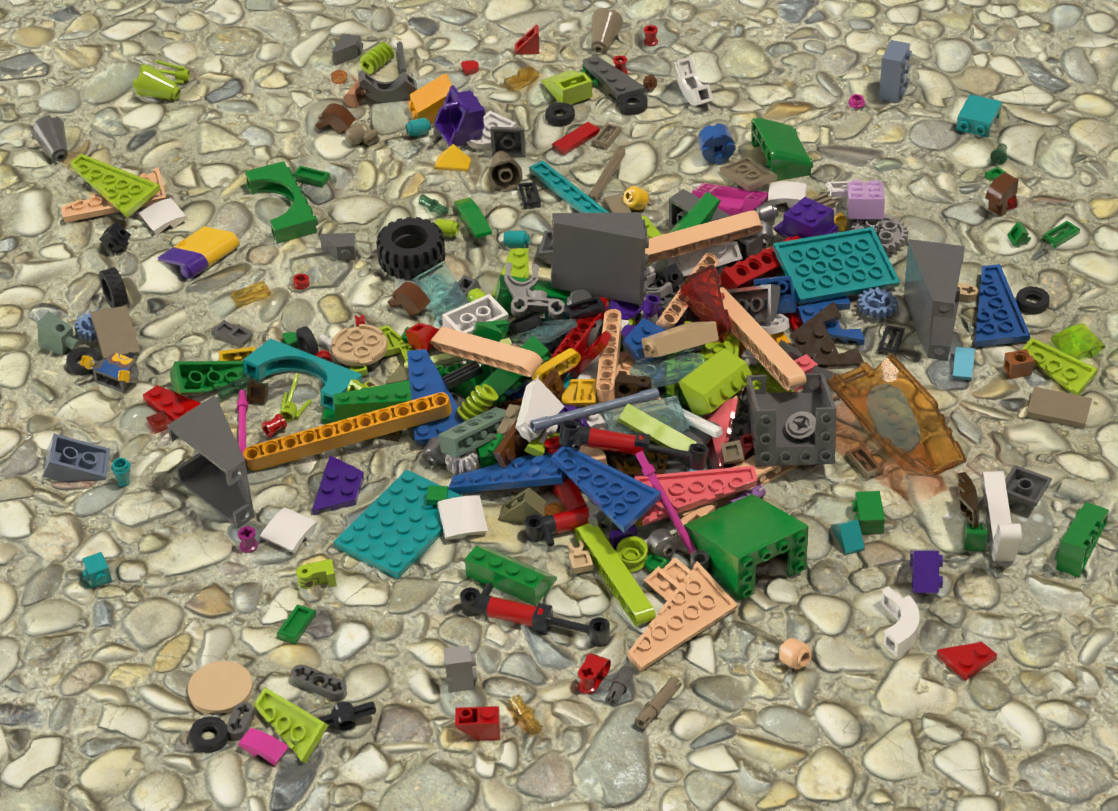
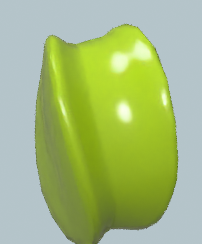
[616,536,648,573]

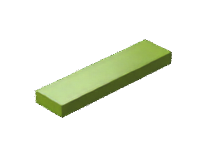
[618,404,697,460]

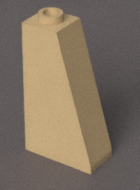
[642,321,719,357]

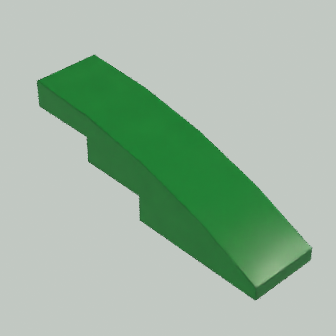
[454,197,492,238]

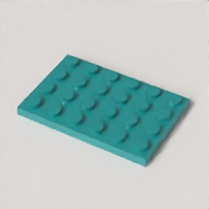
[773,227,900,304]
[333,469,463,579]

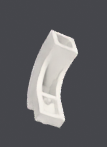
[674,56,714,106]
[881,586,919,657]

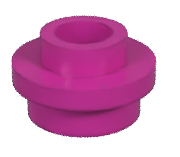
[848,94,865,109]

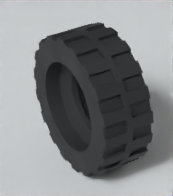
[99,267,128,308]

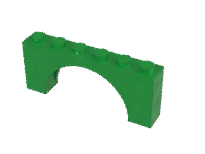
[245,161,318,244]

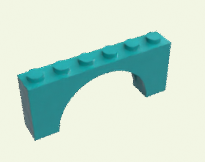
[243,338,362,411]

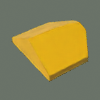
[561,379,597,406]

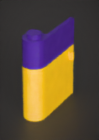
[157,226,240,279]

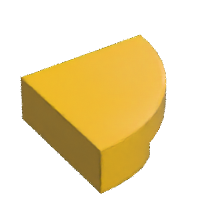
[834,212,847,232]

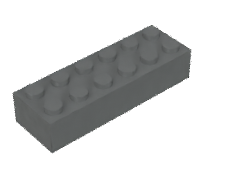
[669,189,763,262]

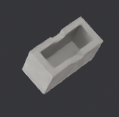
[443,645,477,693]

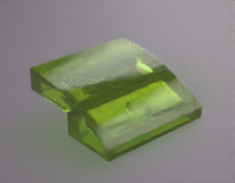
[1050,323,1106,360]

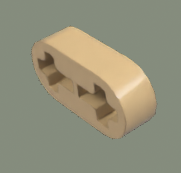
[957,283,978,302]

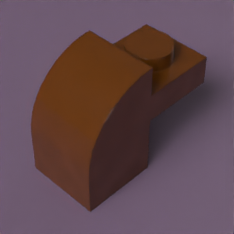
[315,103,356,134]
[985,172,1019,217]
[387,282,431,316]

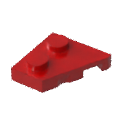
[937,642,997,680]

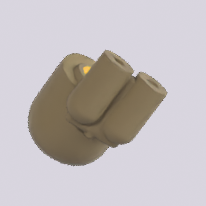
[345,121,380,145]

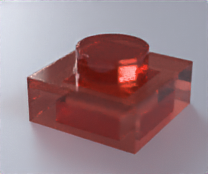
[146,411,171,434]

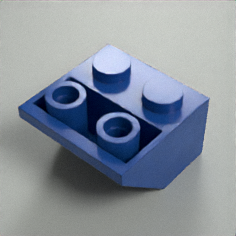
[754,276,797,314]

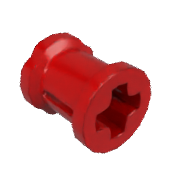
[644,25,658,47]
[613,55,628,75]
[261,414,287,438]

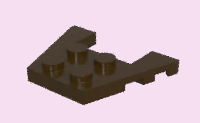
[789,302,864,368]
[603,444,670,479]

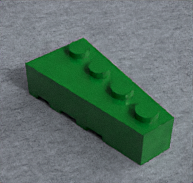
[494,274,572,315]
[334,380,412,422]
[1054,502,1109,577]

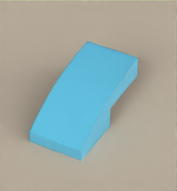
[953,347,975,381]

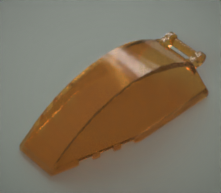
[826,353,967,477]

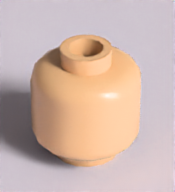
[779,638,811,669]

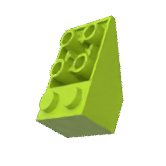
[541,70,593,105]

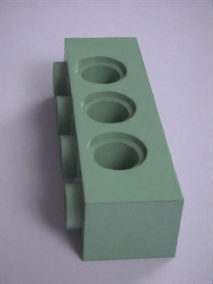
[439,407,506,458]

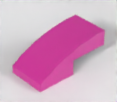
[238,728,289,766]

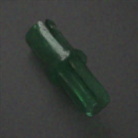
[418,194,449,217]
[217,374,253,399]

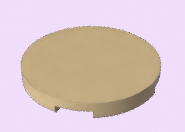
[331,324,388,366]
[188,661,252,715]

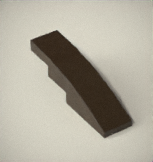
[958,472,980,528]

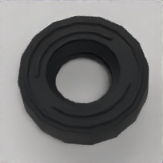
[618,91,648,115]
[545,103,575,126]
[1016,286,1050,314]
[509,312,542,334]
[296,326,319,356]
[66,347,100,376]
[189,716,229,753]

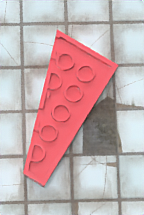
[635,466,757,526]

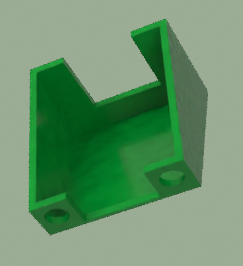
[684,494,809,602]

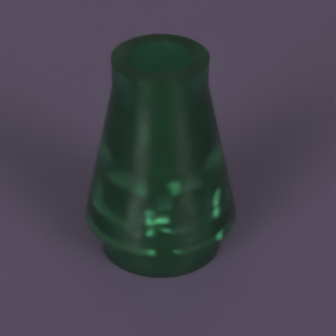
[990,143,1008,165]

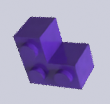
[910,549,943,593]

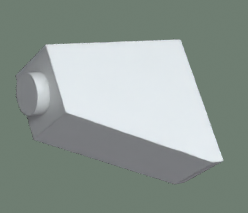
[515,378,564,442]

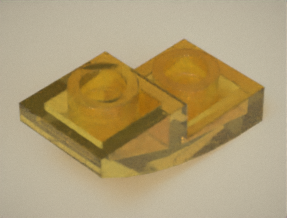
[504,66,541,91]

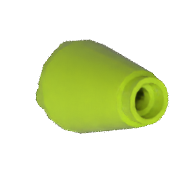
[132,64,181,100]

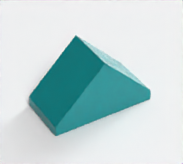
[831,520,865,555]

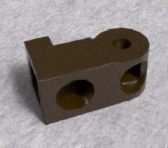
[614,371,652,397]

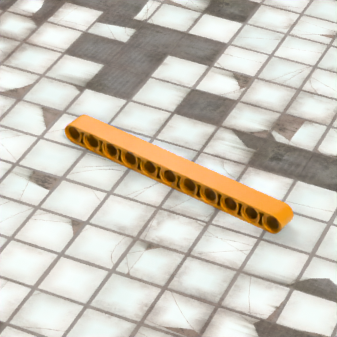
[243,392,452,471]

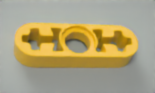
[532,348,581,382]

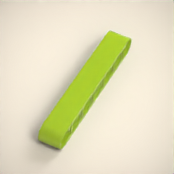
[575,523,656,627]

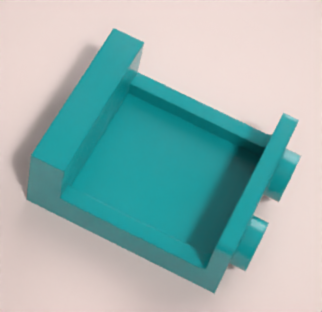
[956,94,1002,137]

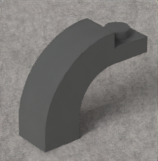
[358,70,417,103]

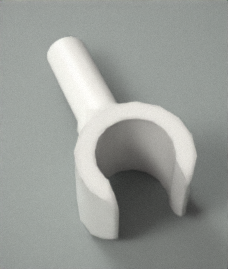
[539,425,558,443]

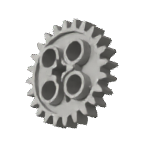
[850,214,908,255]

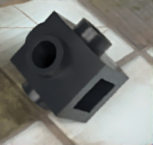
[99,221,131,253]
[655,263,685,292]

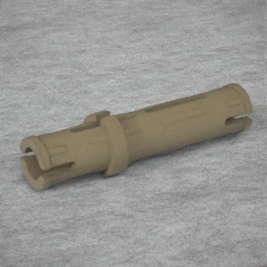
[635,676,682,729]

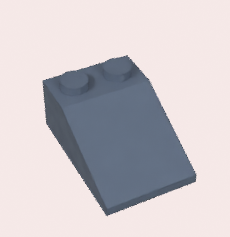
[43,434,110,482]

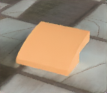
[644,557,691,601]

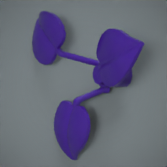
[610,294,685,338]

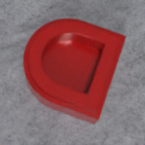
[460,60,479,75]

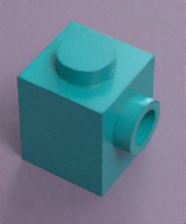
[82,552,112,588]

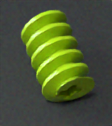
[359,42,394,75]
[457,384,498,421]

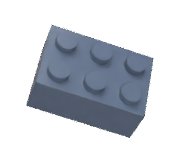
[879,40,912,103]

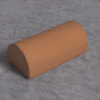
[344,78,366,108]

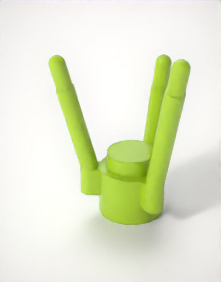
[155,60,190,84]
[279,373,312,422]

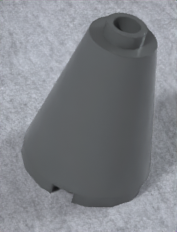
[31,115,68,161]

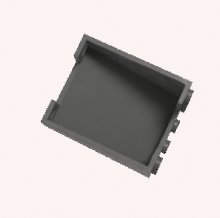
[550,212,649,304]
[903,239,965,361]
[746,373,836,466]
[167,396,255,528]

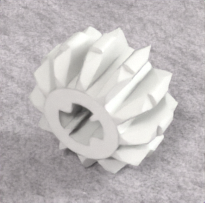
[445,449,479,475]

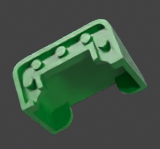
[751,117,813,182]

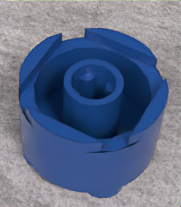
[698,123,736,165]

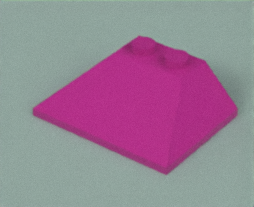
[692,183,769,216]

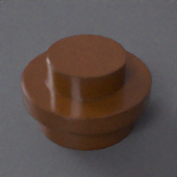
[643,74,657,91]

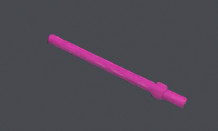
[237,390,248,470]
[635,451,697,555]

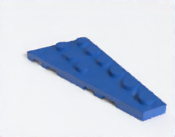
[975,264,1030,347]
[407,349,465,445]
[552,446,661,533]
[448,447,573,493]

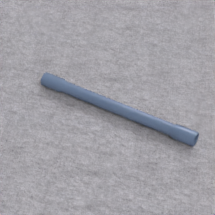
[530,388,660,432]

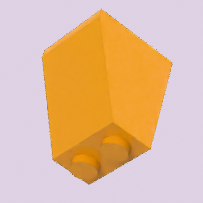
[408,74,452,124]

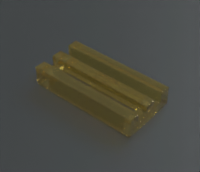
[231,281,271,308]

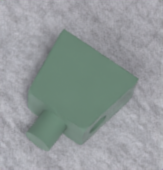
[37,311,80,355]

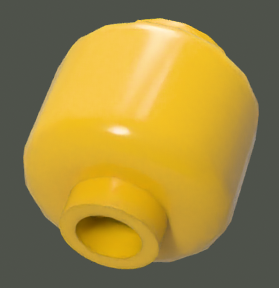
[623,186,649,211]

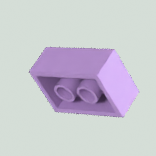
[847,180,885,219]

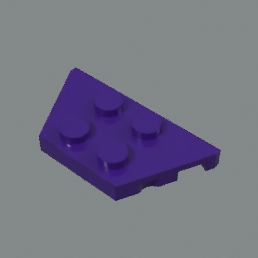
[312,456,364,515]

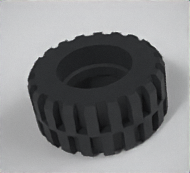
[376,217,446,280]

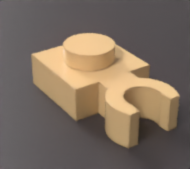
[569,541,593,574]

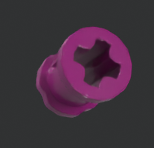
[238,526,258,553]

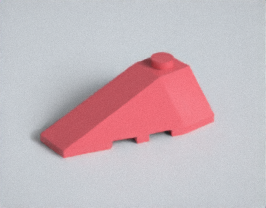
[702,398,737,469]

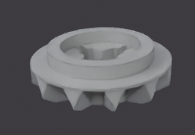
[786,411,816,440]

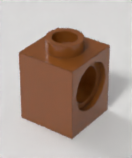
[1003,349,1035,379]

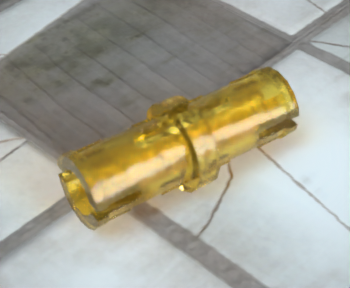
[508,694,543,735]

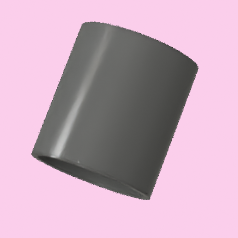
[690,550,709,573]

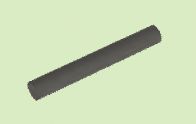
[396,41,406,74]

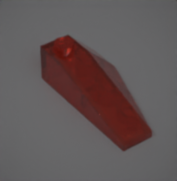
[680,265,732,343]

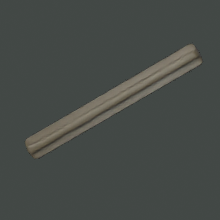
[588,147,626,202]

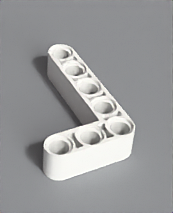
[981,471,1022,562]

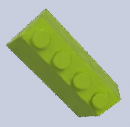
[678,348,752,416]

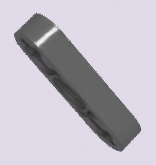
[291,665,347,701]

